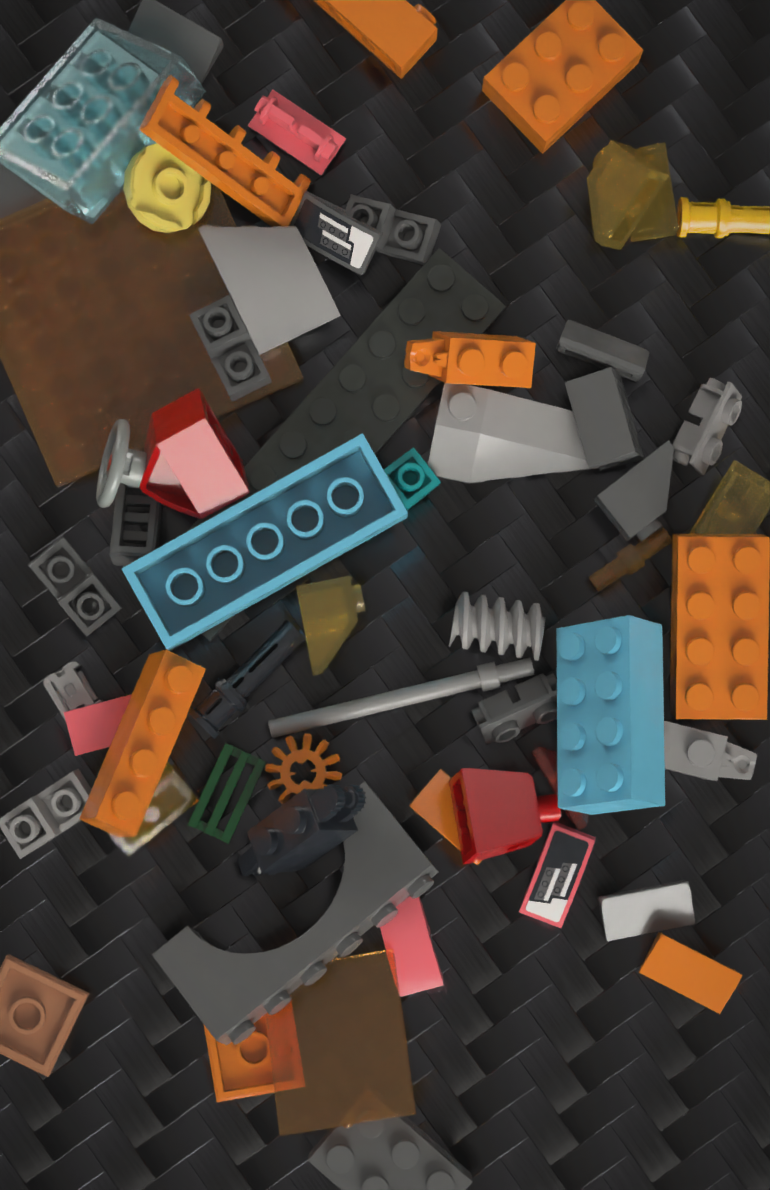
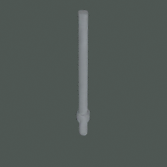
[268,657,534,738]

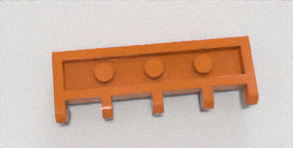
[139,75,311,227]

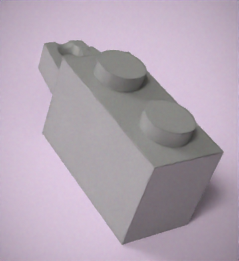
[664,721,757,781]

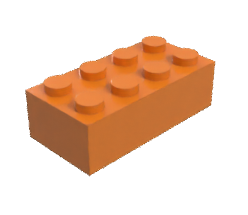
[670,534,770,720]

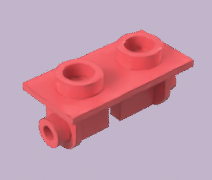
[248,90,346,175]

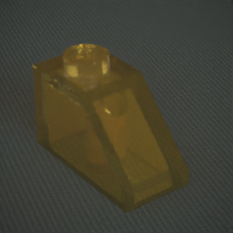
[587,140,669,250]
[296,576,365,676]

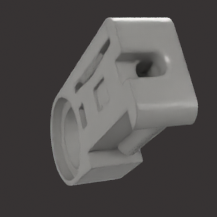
[43,662,103,750]

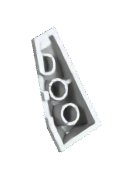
[428,383,599,483]

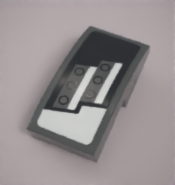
[290,191,383,275]

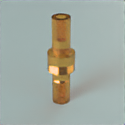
[588,527,672,592]

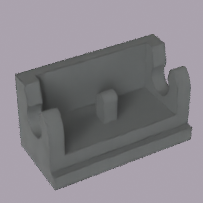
[565,367,644,471]

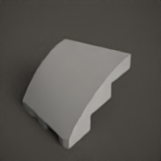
[198,225,340,355]

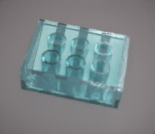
[0,18,206,224]

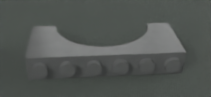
[152,781,439,1045]

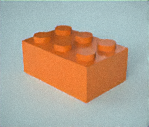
[482,0,643,154]

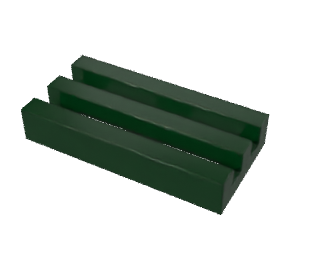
[187,743,267,844]

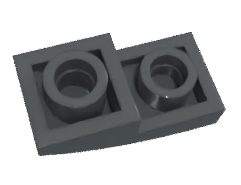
[345,194,442,265]
[189,295,272,402]
[28,536,122,637]

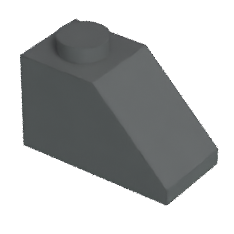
[594,440,674,542]

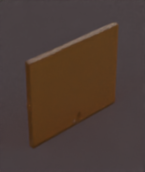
[265,949,416,1136]

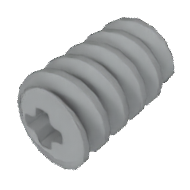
[449,592,545,661]

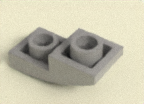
[0,768,92,859]

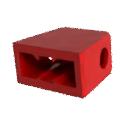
[449,768,561,864]

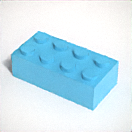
[556,615,665,815]

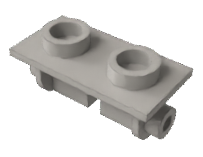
[672,378,742,476]

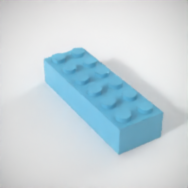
[122,433,408,651]

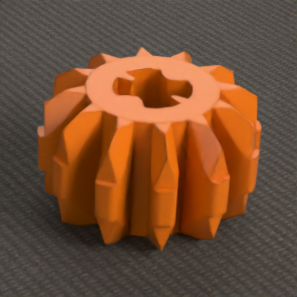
[265,734,342,804]

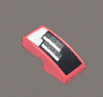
[519,821,596,928]

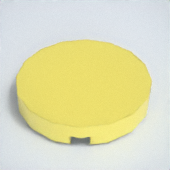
[123,143,211,233]

